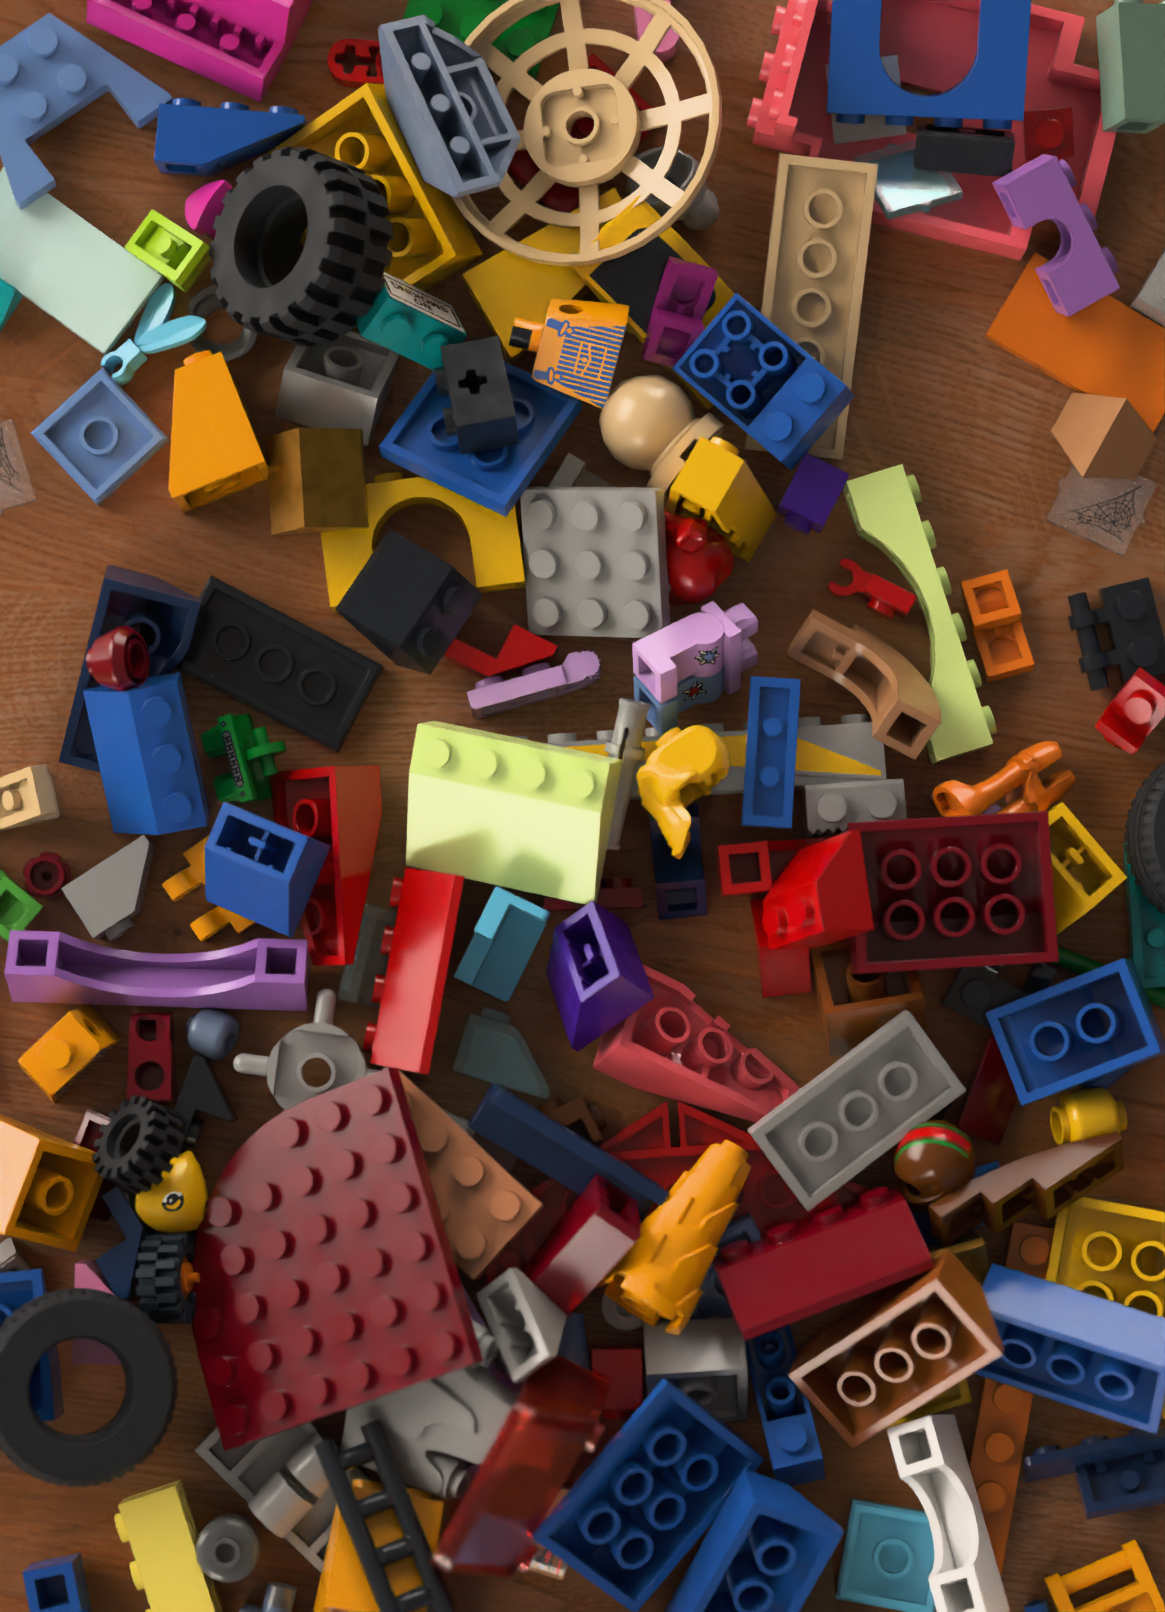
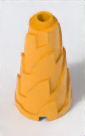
[597,1140,751,1335]

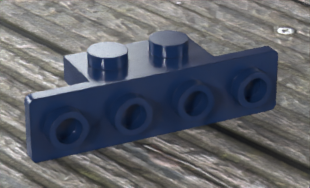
[1024,1428,1165,1520]

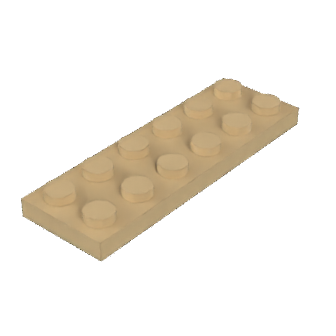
[745,153,878,460]

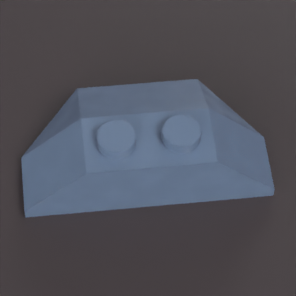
[378,15,521,198]

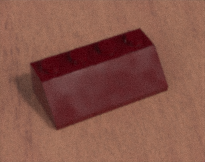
[712,1187,935,1341]

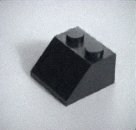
[335,530,483,675]

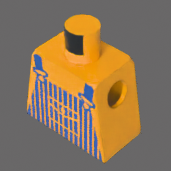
[508,298,630,409]
[18,1004,123,1103]

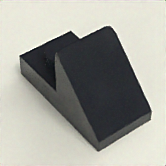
[173,1055,238,1155]

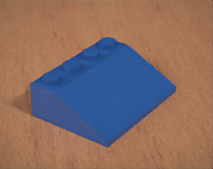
[531,1378,765,1612]

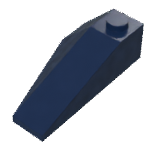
[59,564,201,772]

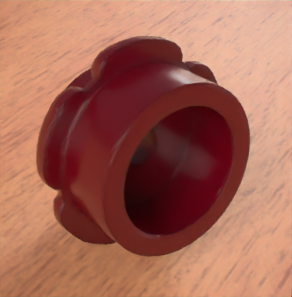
[23,852,72,900]

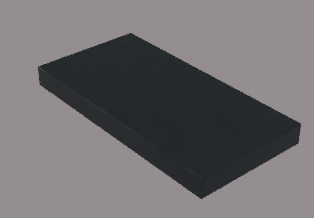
[176,576,384,753]

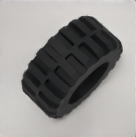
[209,146,393,347]

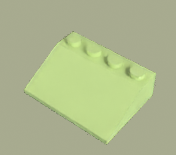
[406,721,623,905]

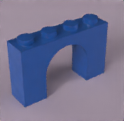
[827,0,1031,129]

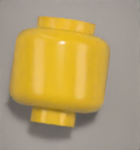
[1050,1087,1127,1145]

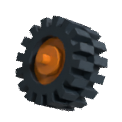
[136,1233,200,1324]

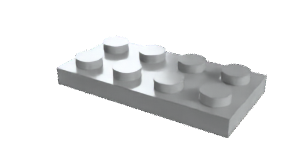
[747,1009,967,1211]

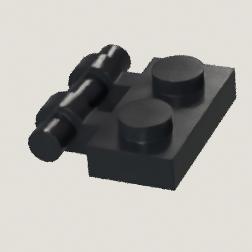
[1068,577,1165,691]

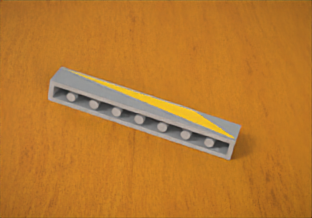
[511,714,887,800]

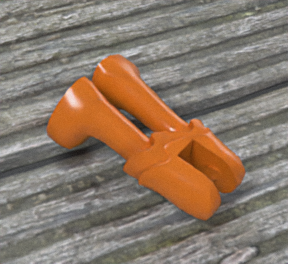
[933,741,1076,817]

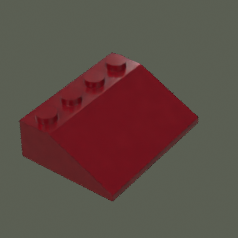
[847,811,1059,974]

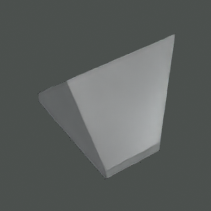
[476,1267,567,1383]

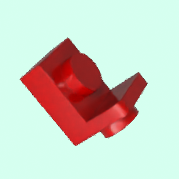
[1095,667,1165,756]

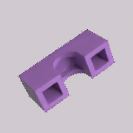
[992,154,1120,317]

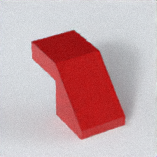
[444,624,558,679]

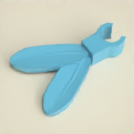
[100,283,207,386]

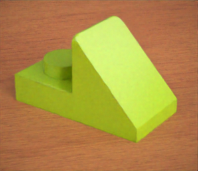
[124,209,212,293]

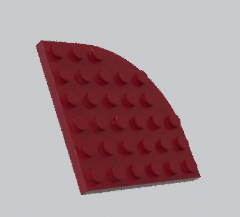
[191,1068,484,1451]

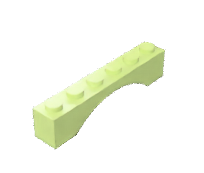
[843,464,997,765]

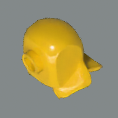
[636,724,731,859]

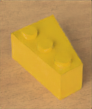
[666,436,777,563]

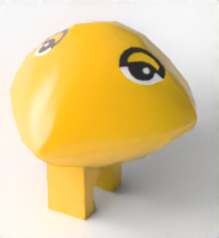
[135,1151,208,1233]

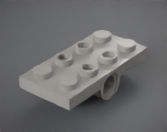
[195,1422,383,1572]

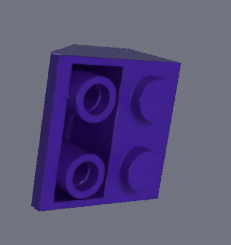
[546,900,655,1052]

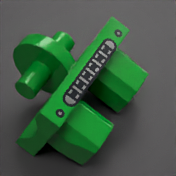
[201,714,287,803]

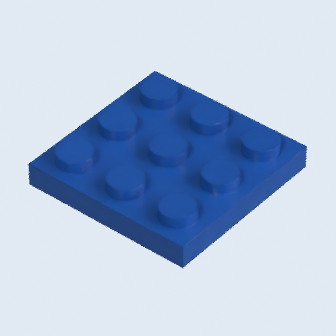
[379,362,582,517]

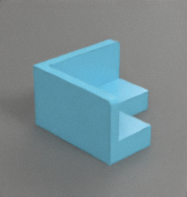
[454,886,551,1002]

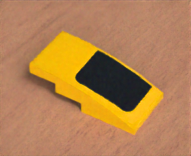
[571,195,734,410]

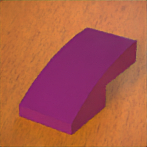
[642,256,718,368]

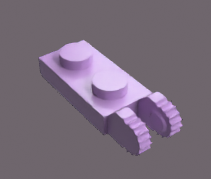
[467,650,601,719]

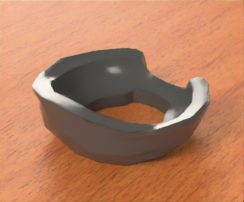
[188,284,259,363]

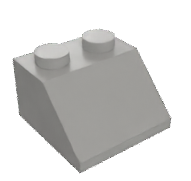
[275,331,401,446]
[643,1315,748,1422]

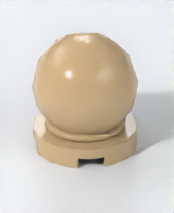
[598,375,725,499]

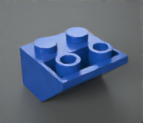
[204,802,331,938]

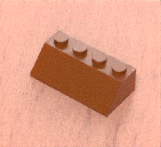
[788,1249,1004,1449]

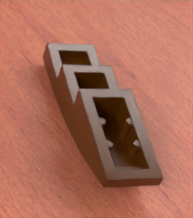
[929,1132,1124,1248]

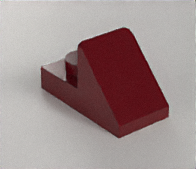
[543,878,643,912]

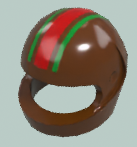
[894,1119,977,1213]

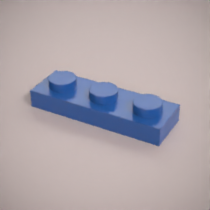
[741,676,801,829]

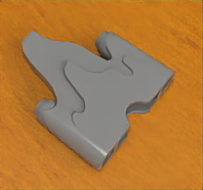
[340,1320,563,1500]

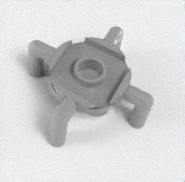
[233,989,381,1110]

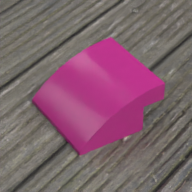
[86,0,313,102]

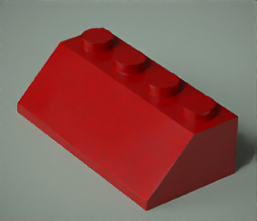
[362,868,464,1075]

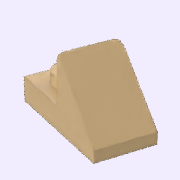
[0,764,60,831]

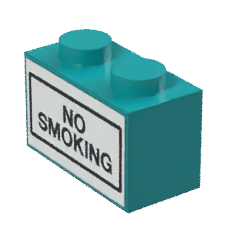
[356,272,467,370]

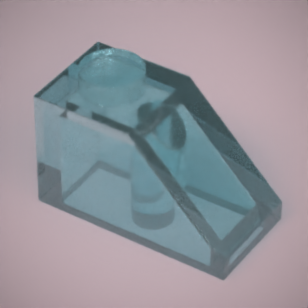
[453,1007,551,1099]

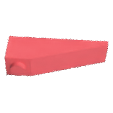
[592,964,800,1122]

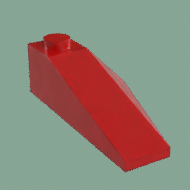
[271,765,382,966]

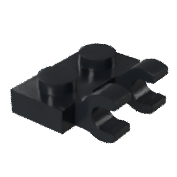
[941,963,1057,1030]

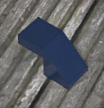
[649,804,707,920]
[95,1186,158,1301]

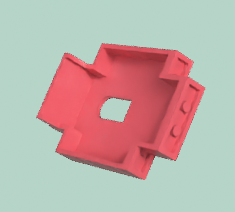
[746,0,1117,261]

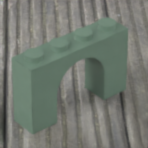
[1096,0,1165,134]

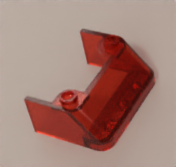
[429,1354,612,1579]

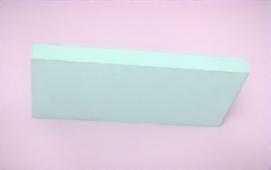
[0,167,164,355]

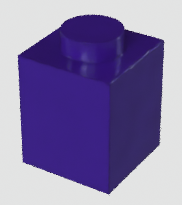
[777,453,850,535]

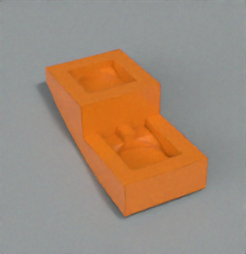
[960,570,1035,683]

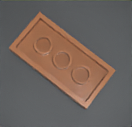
[399,1070,544,1281]

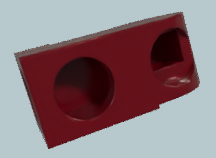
[126,1012,177,1105]

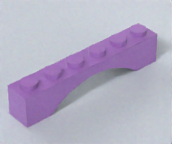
[4,930,311,1011]

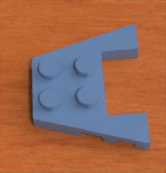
[0,13,173,210]

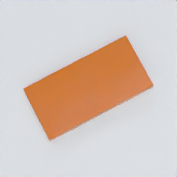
[984,252,1165,433]

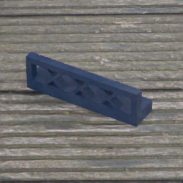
[467,1082,669,1223]

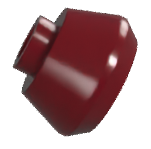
[86,626,150,691]

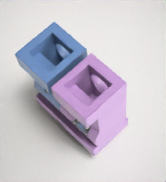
[632,601,758,736]

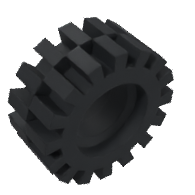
[92,1095,184,1194]

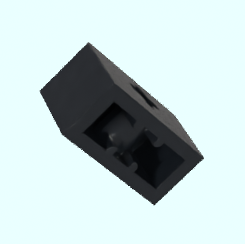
[434,336,519,455]

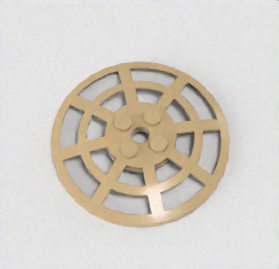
[450,0,722,266]

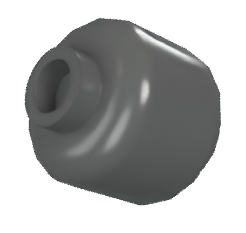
[195,1513,263,1583]

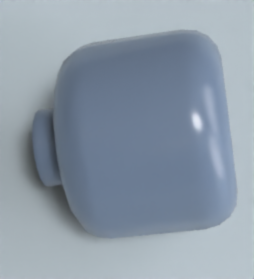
[185,1008,240,1061]

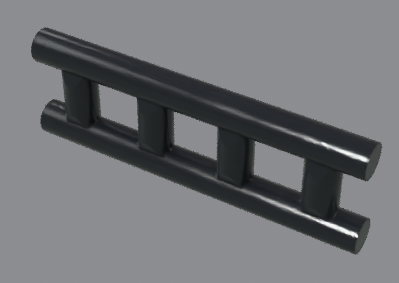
[314,1420,456,1612]

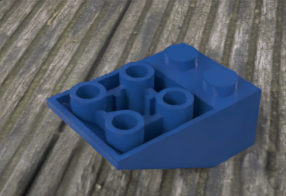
[672,293,855,471]

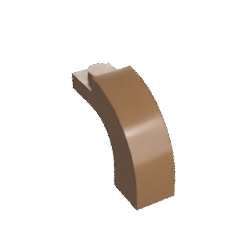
[788,609,941,760]

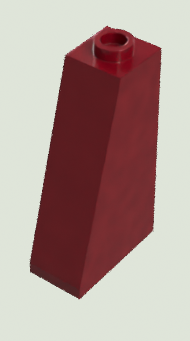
[521,1173,642,1319]

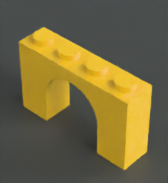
[320,472,526,613]

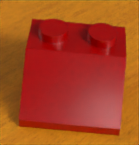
[762,830,874,950]

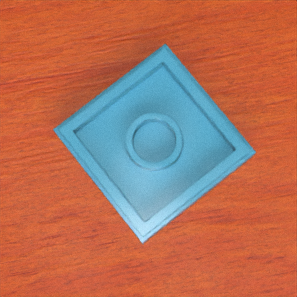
[835,1498,936,1612]

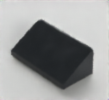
[914,123,1015,177]

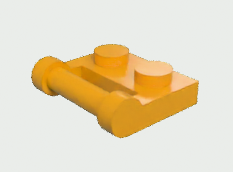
[1043,1539,1165,1612]

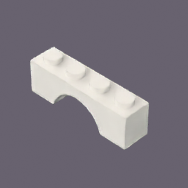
[887,1414,1010,1612]

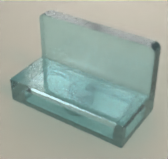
[337,903,397,1009]

